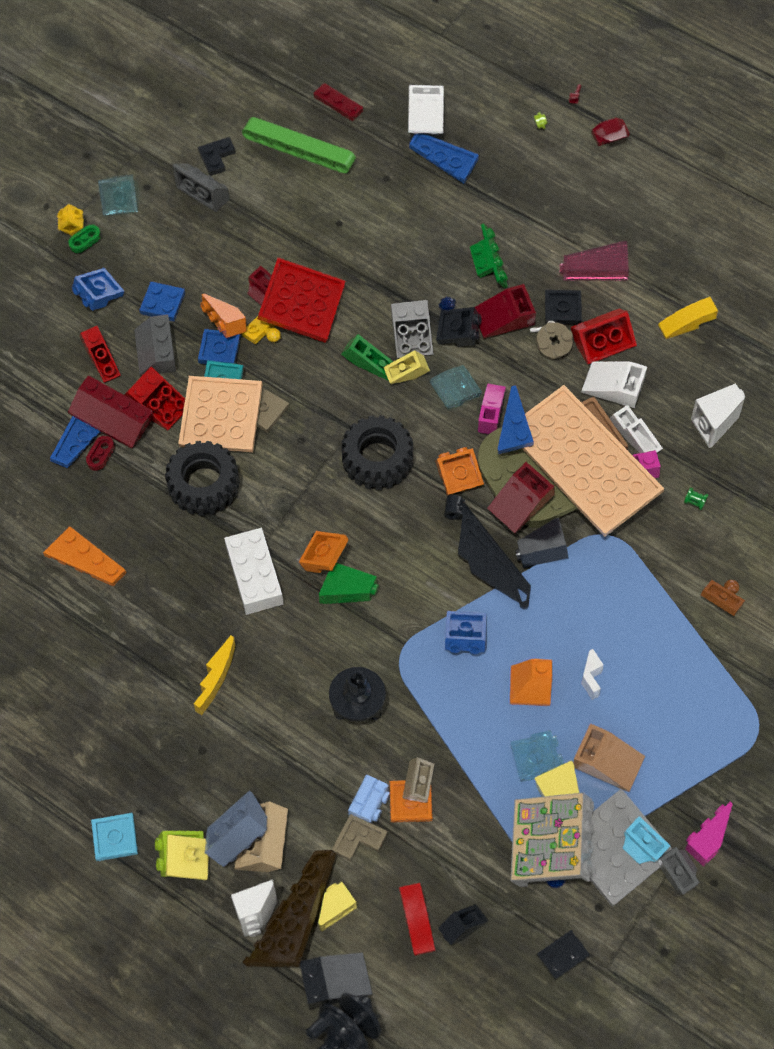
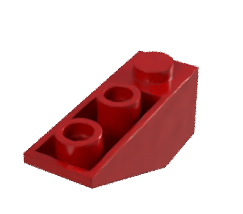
[80,326,121,383]

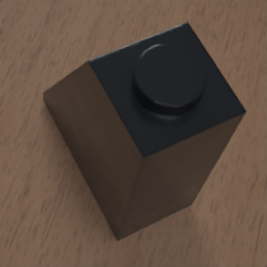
[515,518,569,568]

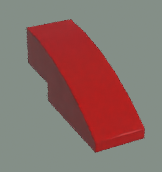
[399,883,435,956]

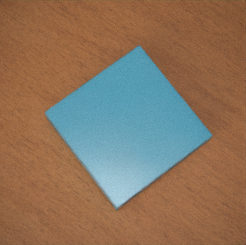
[91,813,138,861]

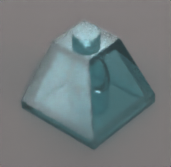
[98,174,138,216]

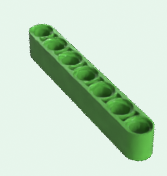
[242,117,356,173]

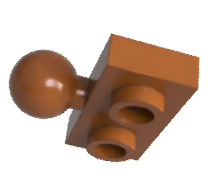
[701,580,745,616]

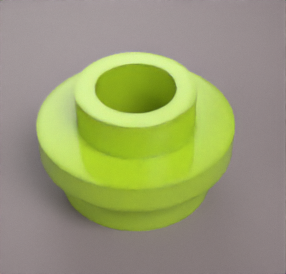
[534,112,547,129]

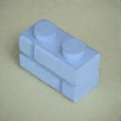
[348,775,390,824]

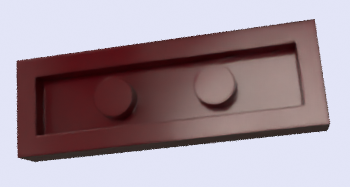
[313,83,363,122]

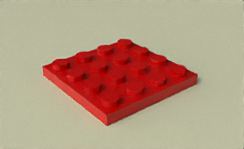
[257,258,346,343]

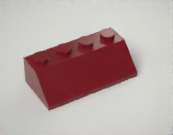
[68,375,153,449]

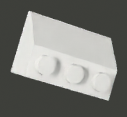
[231,880,278,937]

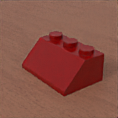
[571,309,637,364]

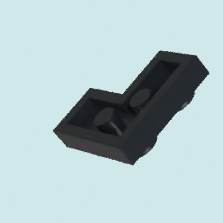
[197,137,236,176]

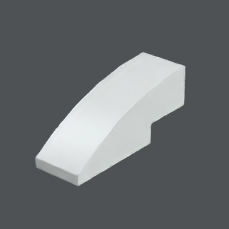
[609,405,663,453]

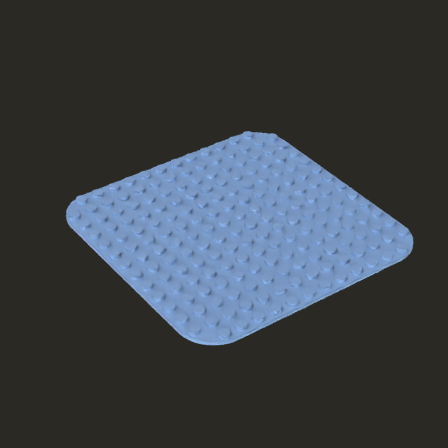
[399,534,759,842]

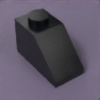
[438,904,489,945]

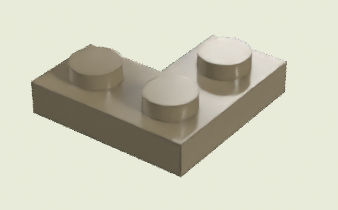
[332,814,388,861]

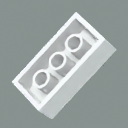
[224,528,283,615]

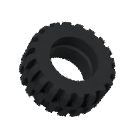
[341,415,413,490]
[165,441,240,515]

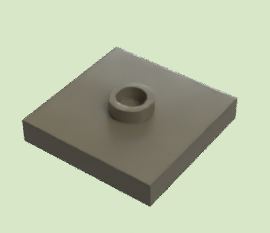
[257,387,289,433]

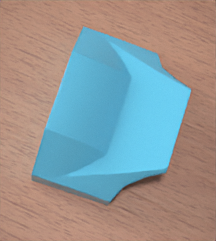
[623,816,670,864]

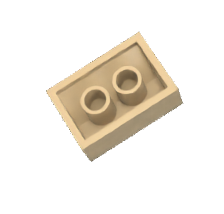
[235,802,288,872]

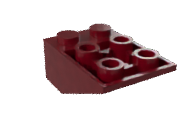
[475,284,536,339]
[487,462,555,534]

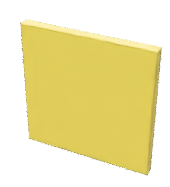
[166,835,208,880]

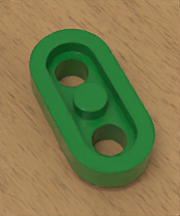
[68,225,101,253]

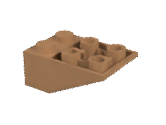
[573,723,645,792]

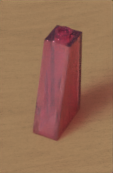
[559,241,629,281]

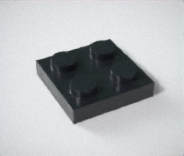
[545,290,582,324]

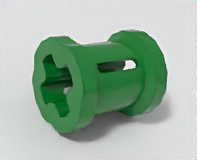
[684,487,708,510]

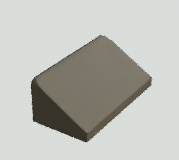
[403,757,434,803]

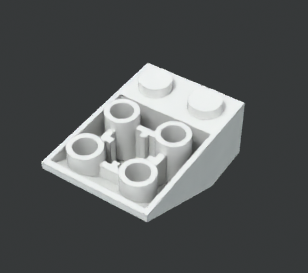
[408,85,443,134]
[581,362,647,408]

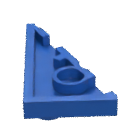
[497,385,534,454]

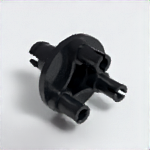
[329,667,386,721]

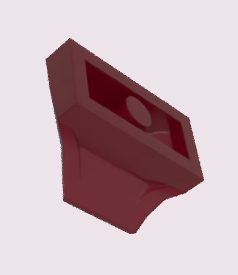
[591,118,630,146]
[247,265,272,306]

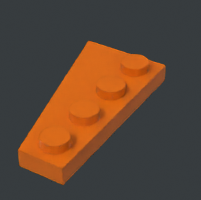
[43,526,126,586]

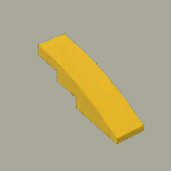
[194,636,236,716]

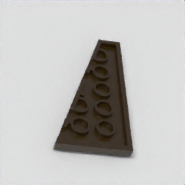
[242,850,336,967]

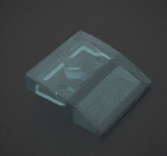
[430,365,482,409]

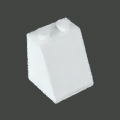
[691,383,745,448]

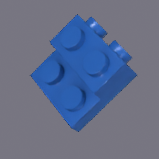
[72,268,124,311]
[445,611,486,654]

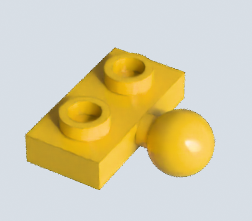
[242,316,281,344]

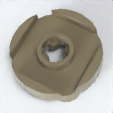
[536,322,573,360]

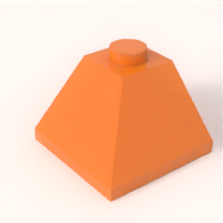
[510,659,552,706]

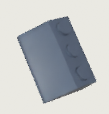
[205,791,267,867]

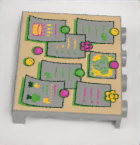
[511,793,594,887]

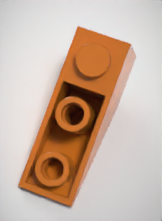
[200,294,246,338]

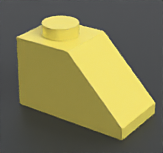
[384,350,430,384]
[318,882,357,932]

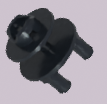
[305,993,381,1049]

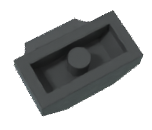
[658,847,700,895]

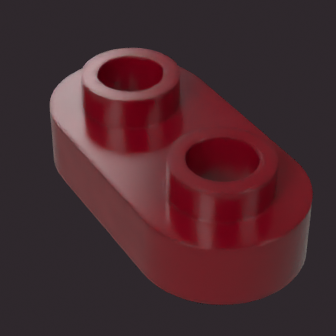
[86,436,114,471]

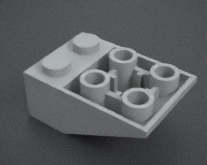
[390,300,433,358]

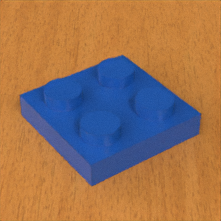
[139,282,185,322]
[198,329,241,364]

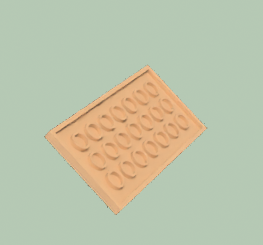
[522,385,664,537]

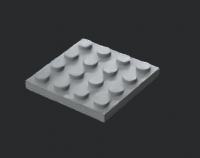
[590,788,672,907]

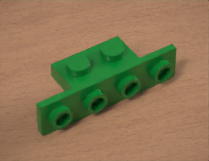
[470,223,508,288]

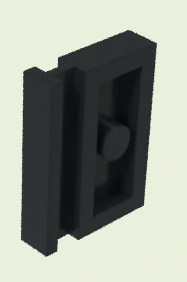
[537,930,590,981]

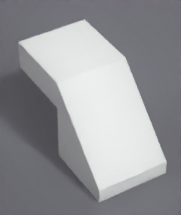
[581,649,604,700]

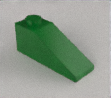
[341,334,394,381]

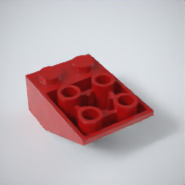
[124,366,185,431]

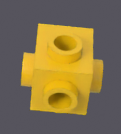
[57,204,84,236]

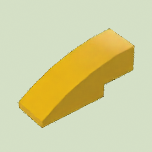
[658,297,718,339]

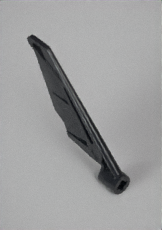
[444,495,531,610]

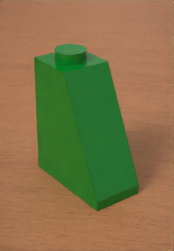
[319,563,379,604]

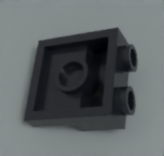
[436,307,482,347]

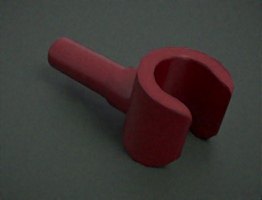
[569,84,581,103]

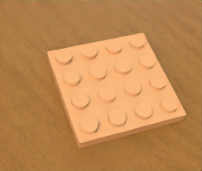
[178,376,263,452]

